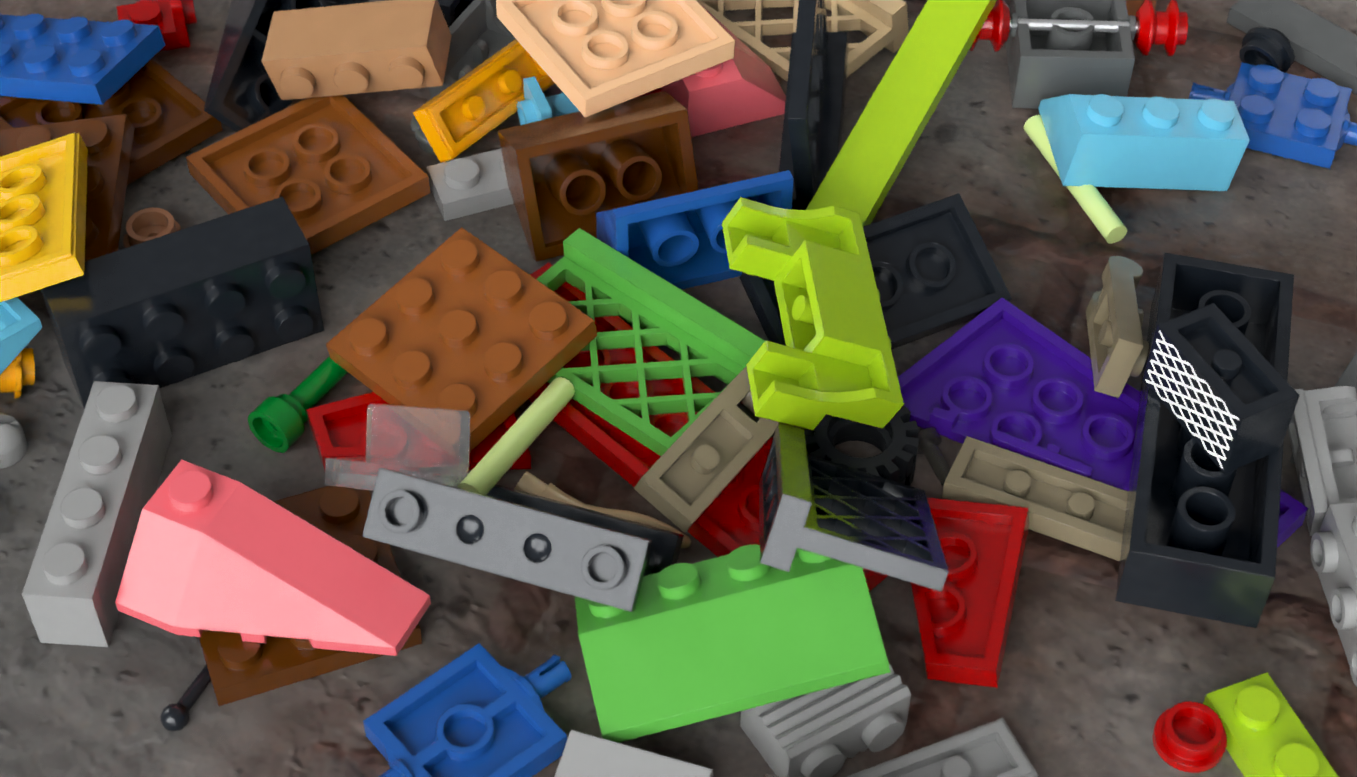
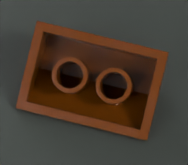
[498,91,699,262]

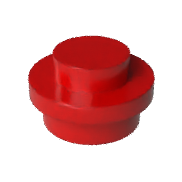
[1152,701,1227,773]

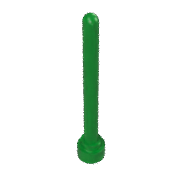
[248,355,348,453]

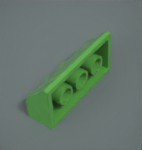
[575,545,891,743]

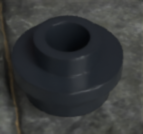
[1239,27,1295,72]

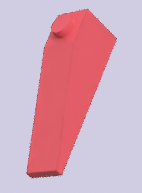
[661,4,786,137]
[115,459,431,656]

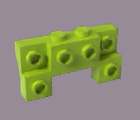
[722,197,904,430]

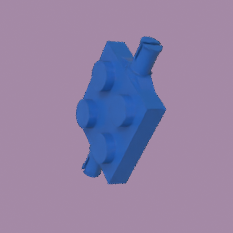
[1189,62,1357,169]
[363,643,572,777]

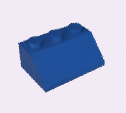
[596,170,794,290]

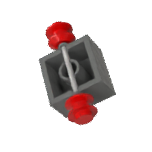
[969,0,1188,110]

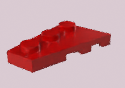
[910,497,1029,688]

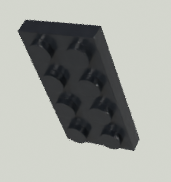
[739,193,1012,350]

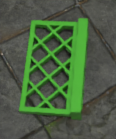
[536,228,765,456]

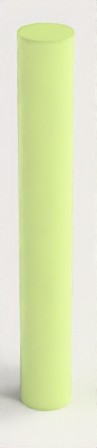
[1024,115,1127,244]
[457,377,575,495]

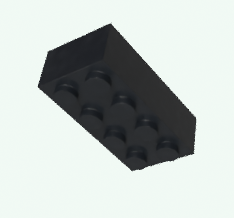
[41,197,324,409]

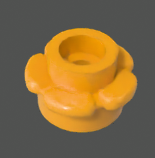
[0,348,35,399]

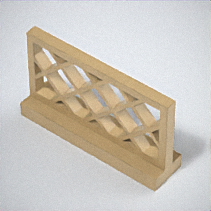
[696,0,908,81]

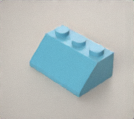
[1038,94,1250,191]

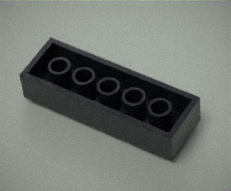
[1115,253,1294,628]

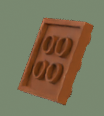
[186,95,430,255]
[325,227,598,460]

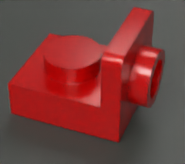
[117,0,197,52]

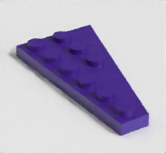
[898,297,1308,548]

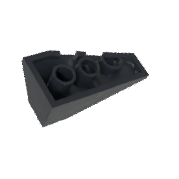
[204,0,369,132]

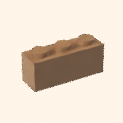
[262,0,452,100]

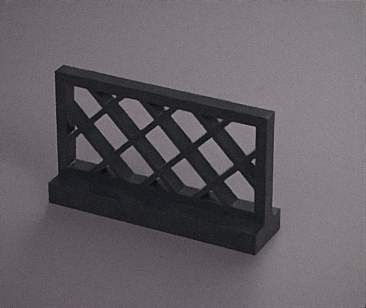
[779,0,848,210]
[759,422,949,592]

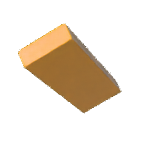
[412,39,555,163]

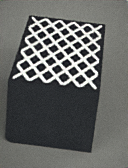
[1143,303,1300,474]

